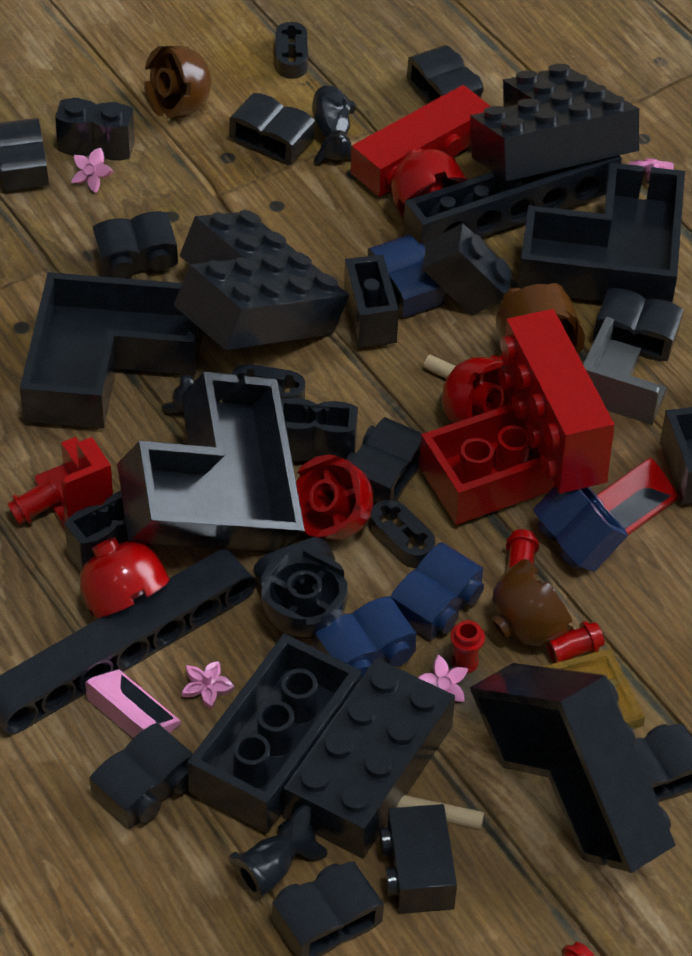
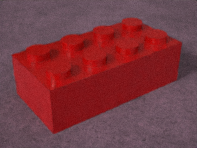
[498,309,615,494]
[419,404,555,525]

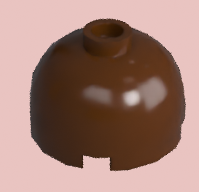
[144,45,212,118]
[491,559,574,648]

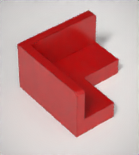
[34,437,113,530]

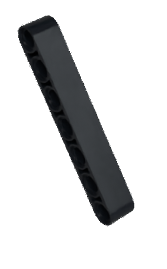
[0,549,256,735]

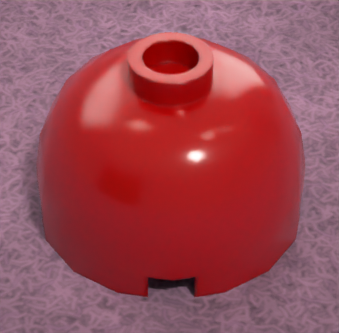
[391,148,467,218]
[442,357,512,424]
[296,454,374,542]
[80,537,170,618]

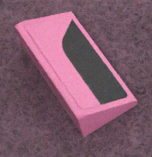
[85,669,181,738]

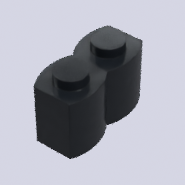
[407,45,484,103]
[229,93,315,165]
[55,98,135,161]
[0,118,49,191]
[92,211,179,278]
[593,288,684,361]
[281,398,358,461]
[346,417,423,503]
[65,491,152,572]
[89,723,193,828]
[635,724,692,803]
[271,861,384,956]

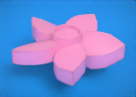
[71,148,114,193]
[629,159,674,181]
[418,654,468,702]
[181,661,235,710]

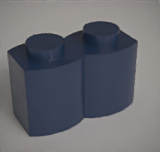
[368,235,445,318]
[533,486,628,572]
[390,542,484,641]
[314,596,416,678]

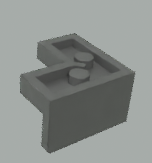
[583,317,667,425]

